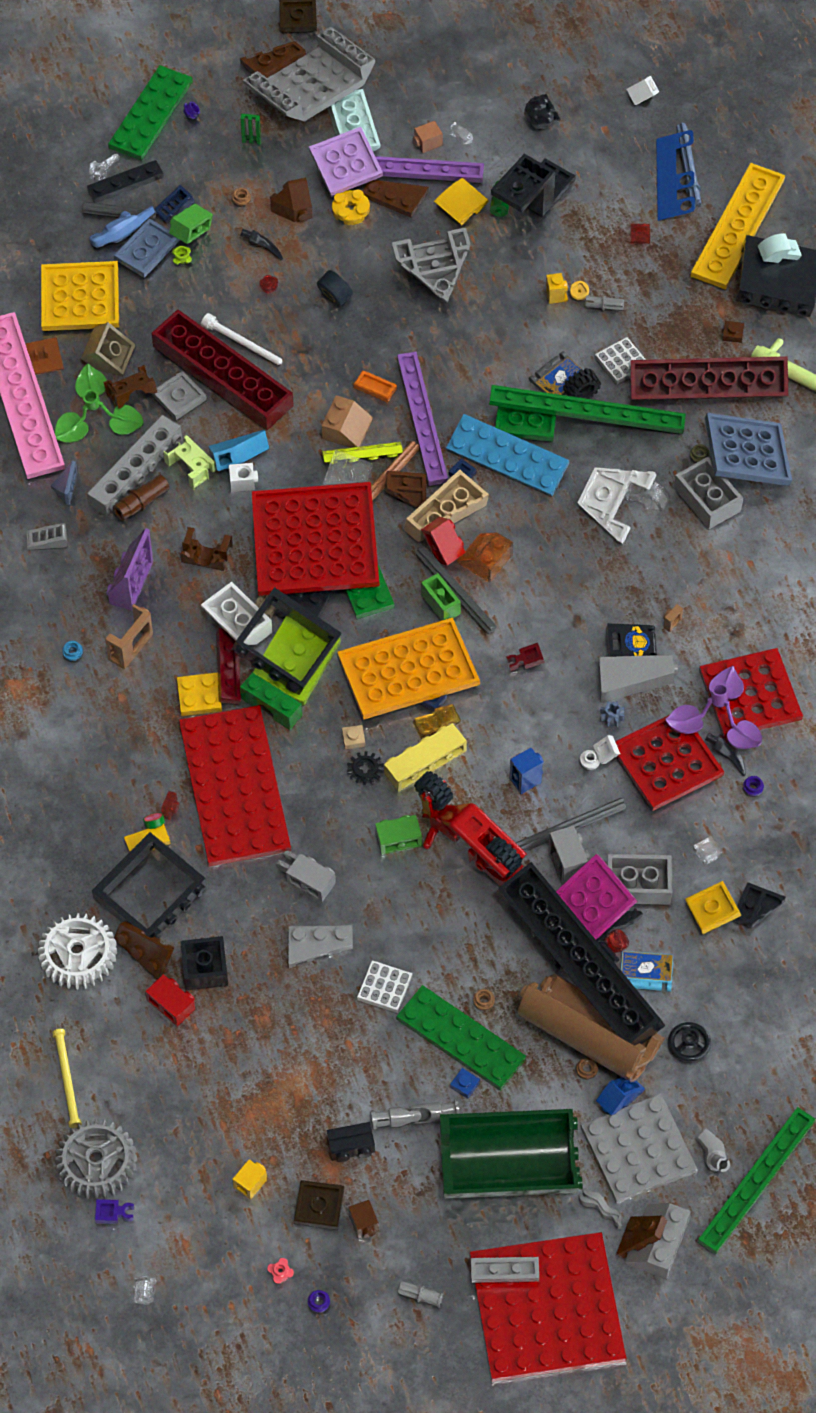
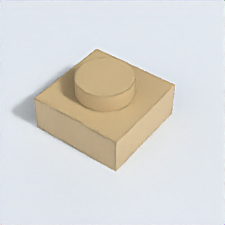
[342,725,365,749]

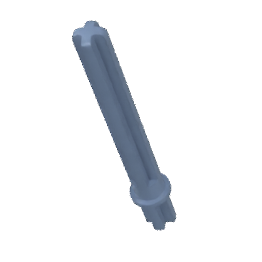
[676,123,702,207]

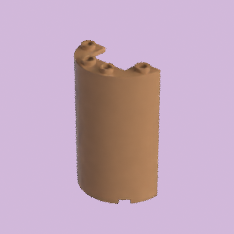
[517,974,665,1082]

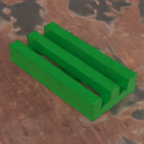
[240,114,261,144]

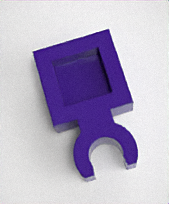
[95,1199,135,1224]

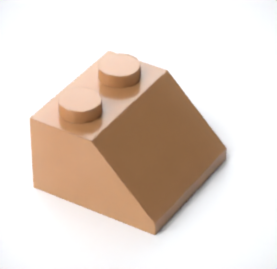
[322,395,373,448]

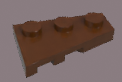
[240,41,306,78]
[363,180,429,218]
[114,921,174,979]

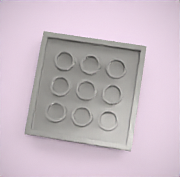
[581,1094,698,1204]

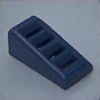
[154,185,195,223]

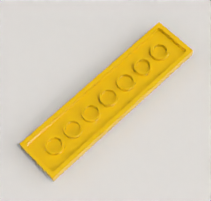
[691,163,785,290]

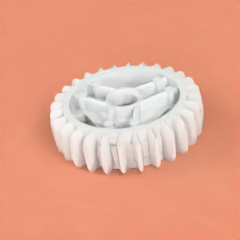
[38,913,117,990]

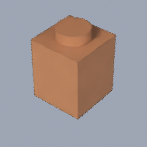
[413,121,443,153]

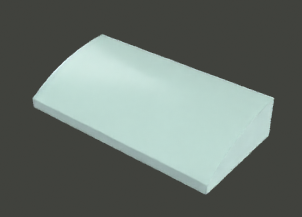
[327,89,381,151]

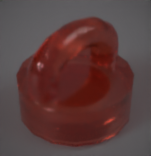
[607,929,629,953]

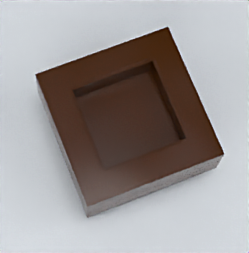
[723,321,744,343]

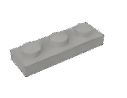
[471,1257,539,1283]

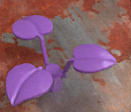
[666,666,762,749]

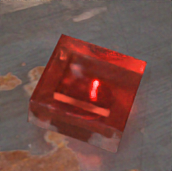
[630,224,650,244]
[161,791,180,820]

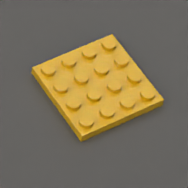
[41,261,119,331]

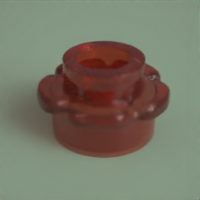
[260,275,278,293]

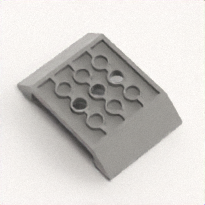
[243,27,375,121]

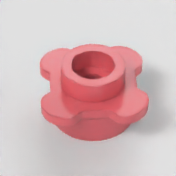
[267,1258,294,1284]

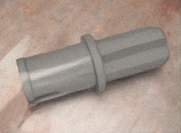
[585,295,624,311]
[398,1281,443,1307]

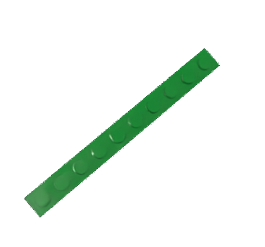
[489,385,686,434]

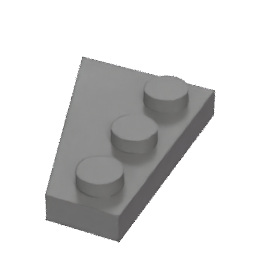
[289,925,353,968]

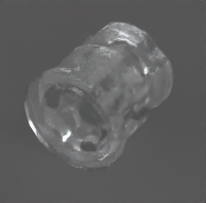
[133,1276,157,1304]

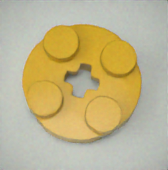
[332,190,370,225]

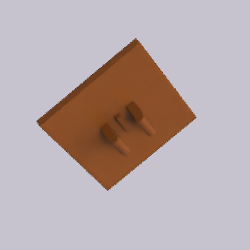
[25,337,64,375]

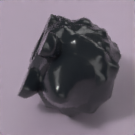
[524,94,561,130]

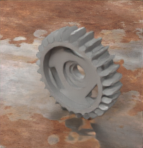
[55,1119,137,1199]

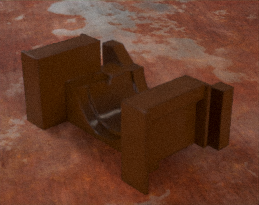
[103,365,157,409]
[181,527,233,571]

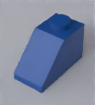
[596,1077,645,1115]

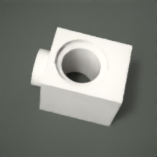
[229,463,258,492]

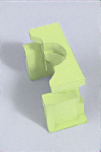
[163,435,216,490]

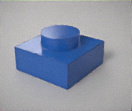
[450,1068,480,1099]

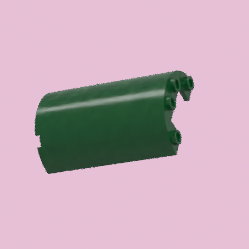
[440,1109,583,1199]

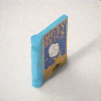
[621,951,673,992]

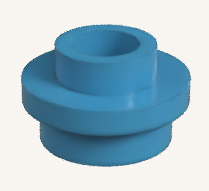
[62,641,83,661]

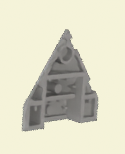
[392,228,471,303]

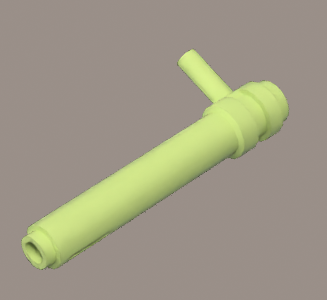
[751,338,816,392]

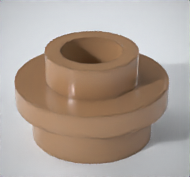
[232,187,251,206]
[473,989,495,1010]
[576,1058,598,1079]

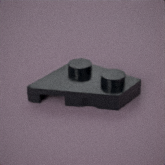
[732,882,786,928]

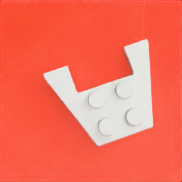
[578,468,657,544]

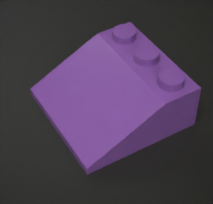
[106,528,153,610]

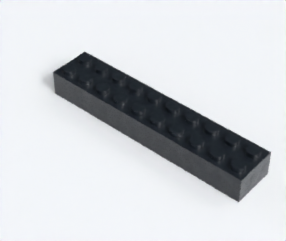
[498,862,665,1046]

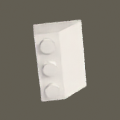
[201,582,272,645]

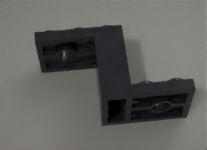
[491,153,576,216]

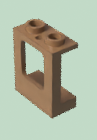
[105,604,153,670]

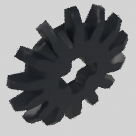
[347,751,384,785]

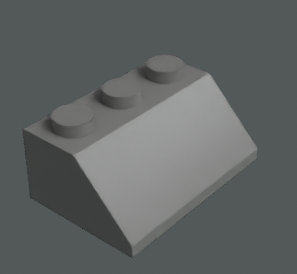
[625,1203,691,1280]

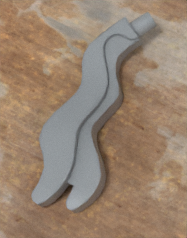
[579,1188,622,1229]

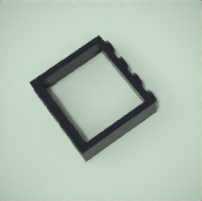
[232,587,342,695]
[92,832,207,939]

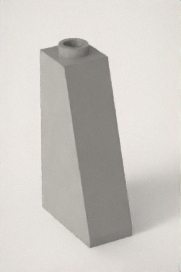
[598,655,678,703]

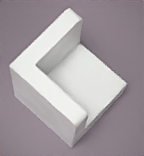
[626,76,659,105]

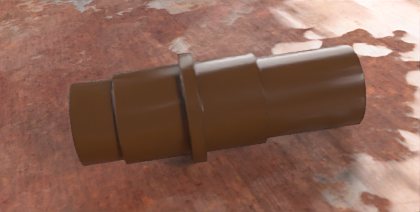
[113,475,170,521]

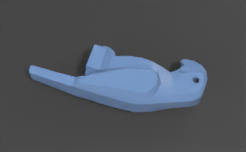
[89,206,155,248]

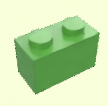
[169,204,213,244]
[421,573,461,621]
[375,815,422,855]

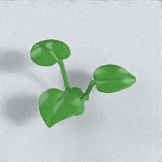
[55,364,144,443]

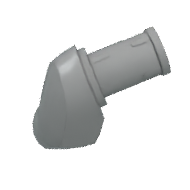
[696,1129,730,1172]

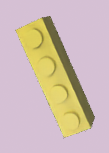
[384,723,467,792]

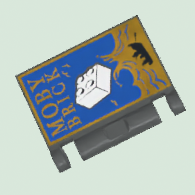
[529,351,584,395]

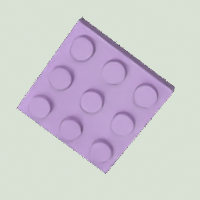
[309,127,383,196]

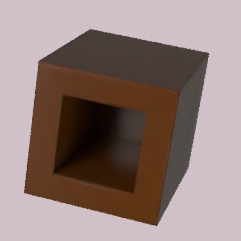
[348,1200,379,1239]

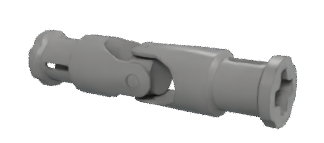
[371,1099,460,1130]

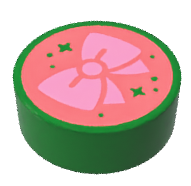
[143,813,165,829]

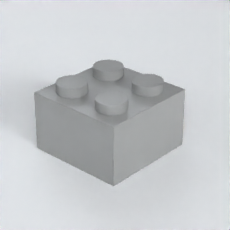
[549,826,590,885]

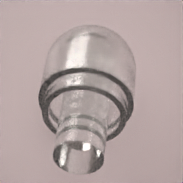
[451,122,473,145]

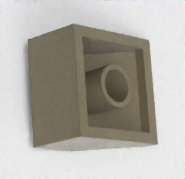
[81,322,136,376]

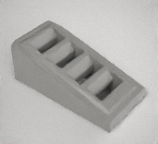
[26,523,67,550]

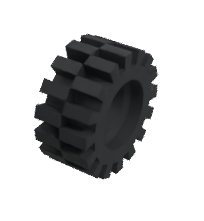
[563,368,601,399]

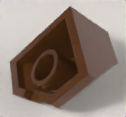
[270,177,313,222]

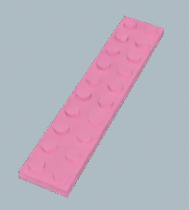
[0,312,65,479]

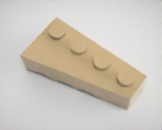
[404,470,489,543]

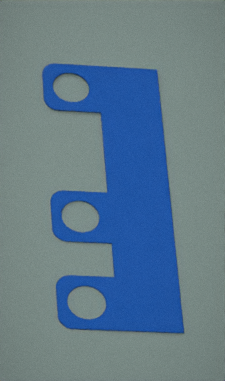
[656,130,695,221]

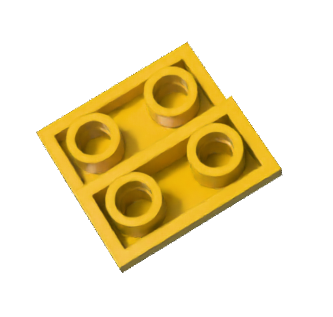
[434,178,489,226]

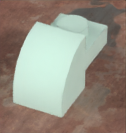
[758,234,802,263]

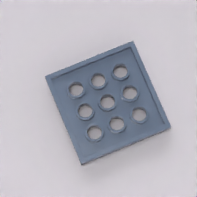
[705,413,792,486]

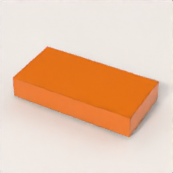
[353,370,397,403]

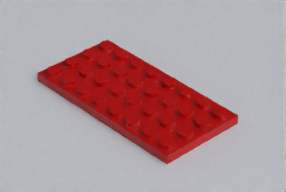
[179,705,291,867]

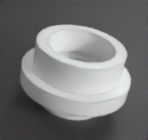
[580,750,600,770]

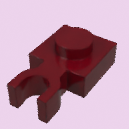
[506,643,545,671]

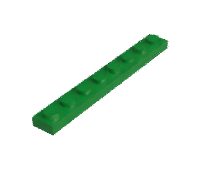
[698,1107,816,1255]

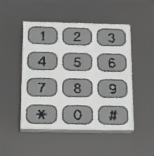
[595,337,646,385]
[357,961,412,1013]

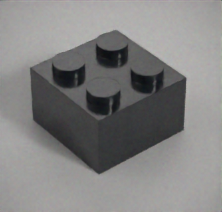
[180,936,228,990]

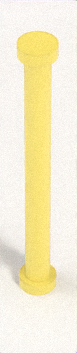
[52,1029,82,1128]

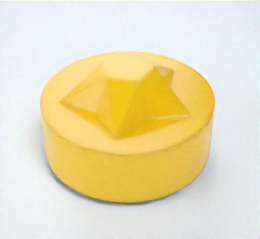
[570,281,589,301]

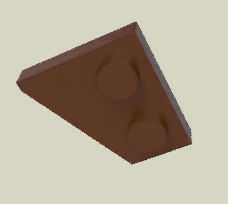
[386,471,426,508]
[616,1215,667,1259]

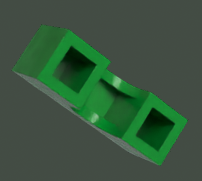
[240,672,302,730]

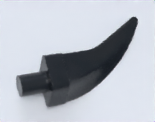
[240,229,283,260]
[705,733,746,776]

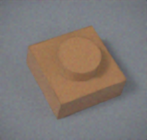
[663,604,683,632]

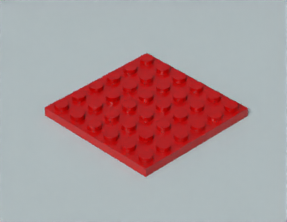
[252,482,380,596]
[470,1232,627,1382]

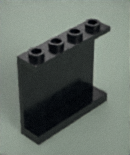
[735,235,816,317]

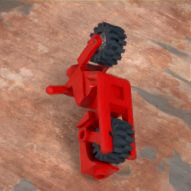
[414,771,527,886]

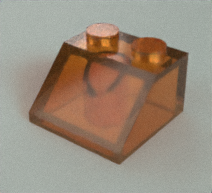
[457,532,513,583]

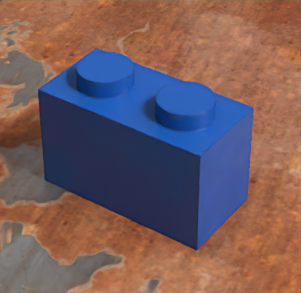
[509,748,544,794]

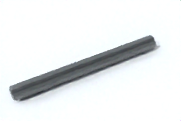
[416,546,497,634]
[515,798,626,852]

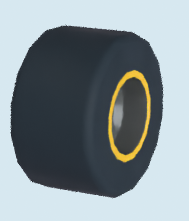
[317,270,353,306]

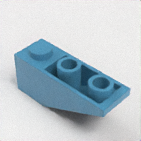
[208,430,269,471]

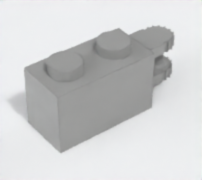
[276,851,336,902]

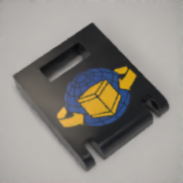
[606,623,657,657]

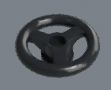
[668,1022,711,1062]

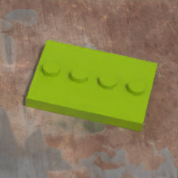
[253,616,341,706]

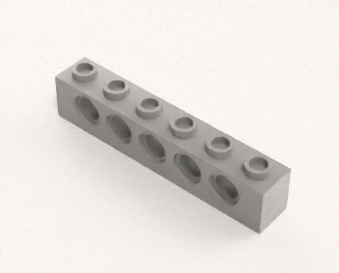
[87,415,182,516]

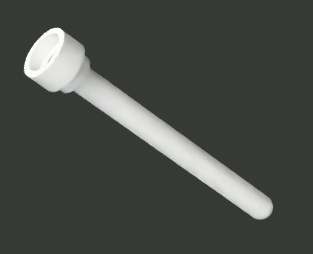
[201,313,283,365]

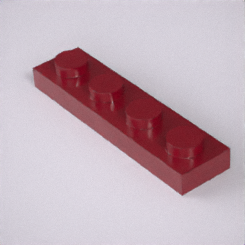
[216,628,241,705]

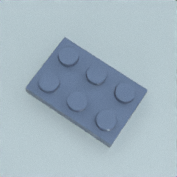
[114,218,180,278]

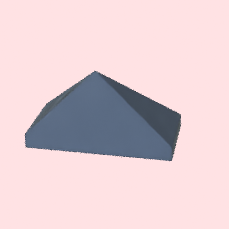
[51,461,78,505]

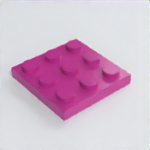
[556,854,638,940]

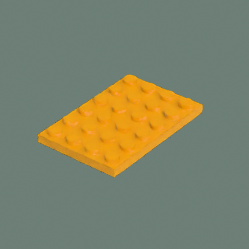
[337,617,480,720]

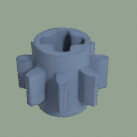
[600,701,625,727]

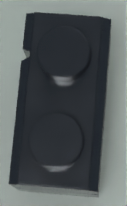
[327,1122,375,1162]

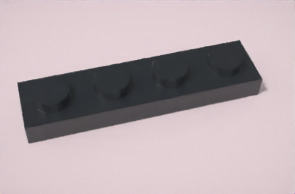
[87,160,164,203]

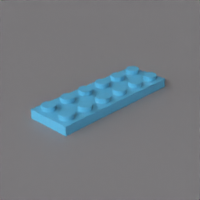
[446,414,570,497]

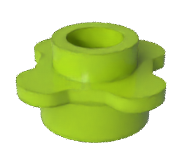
[172,246,192,265]

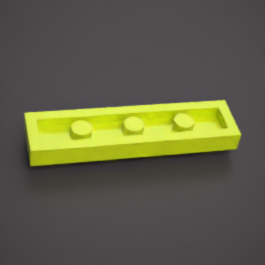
[322,442,403,465]

